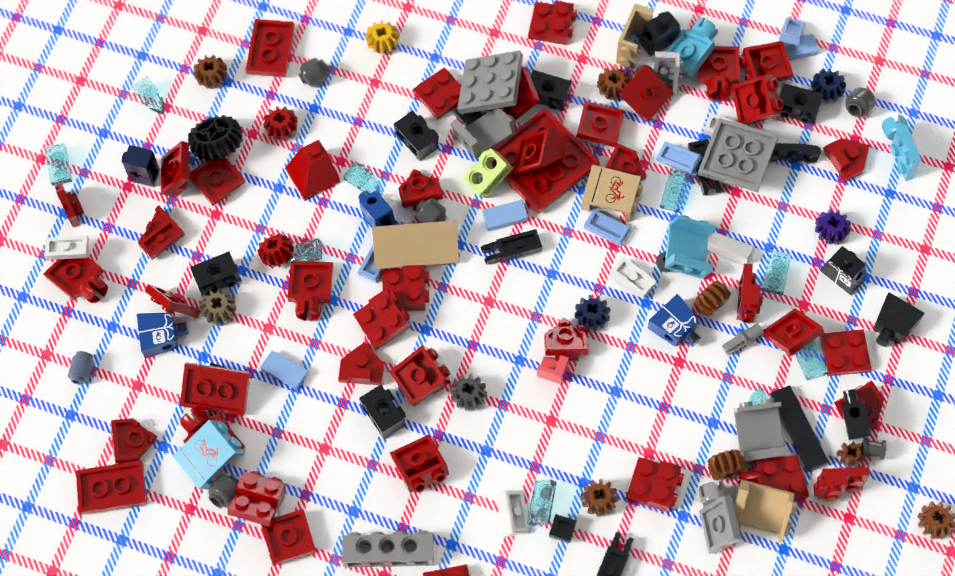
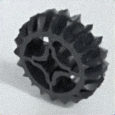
[188,115,243,161]

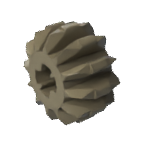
[200,288,237,326]

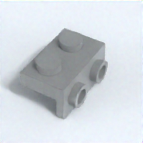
[653,51,684,94]

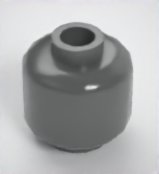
[298,57,330,87]
[845,87,876,118]
[416,198,447,223]
[208,475,239,508]

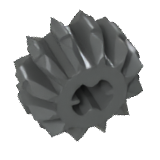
[450,373,487,412]

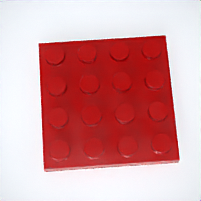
[491,108,600,214]

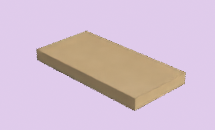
[372,220,459,269]

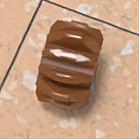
[193,54,227,89]
[597,66,630,101]
[694,280,731,316]
[707,449,746,481]
[580,478,619,517]
[917,501,955,540]

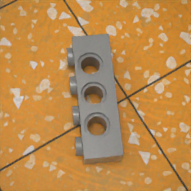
[342,530,434,568]

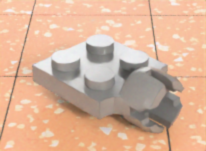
[698,481,742,554]

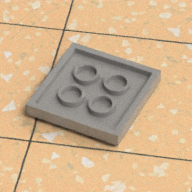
[457,50,523,114]
[698,118,778,193]

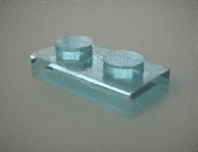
[44,143,72,186]
[659,169,690,213]
[762,250,791,295]
[795,340,828,381]
[527,479,557,526]

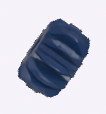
[811,68,846,103]
[574,294,611,331]

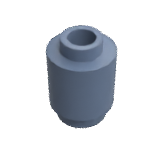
[67,351,94,385]

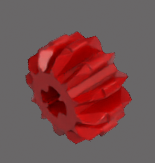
[263,106,298,141]
[257,232,294,269]

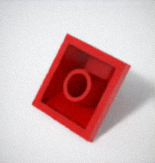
[511,129,565,175]
[285,139,340,201]

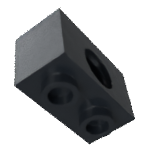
[531,70,572,111]
[779,83,823,124]
[394,110,439,161]
[190,251,241,296]
[359,385,407,439]

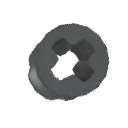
[861,437,887,460]

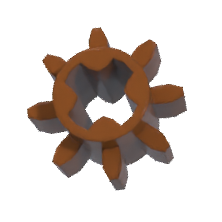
[836,441,865,468]

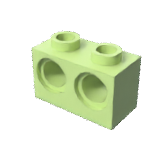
[463,148,514,198]

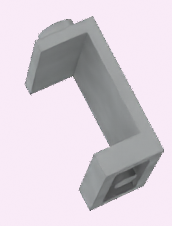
[450,108,516,159]
[733,398,789,461]

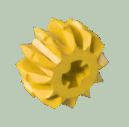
[365,19,399,55]

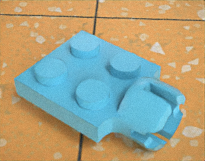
[666,17,718,77]
[882,114,921,181]

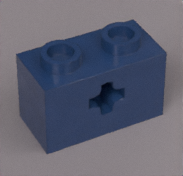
[121,145,160,187]

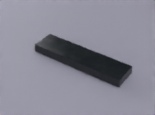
[769,385,829,472]

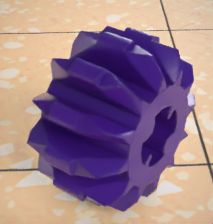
[814,208,851,245]

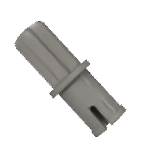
[722,323,764,355]

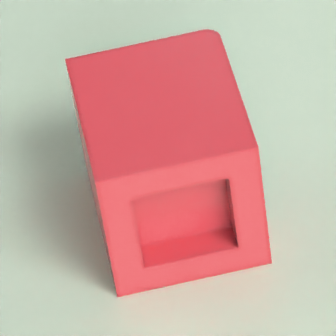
[537,355,569,385]

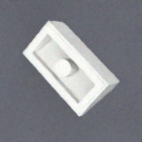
[707,232,754,264]
[496,490,530,537]

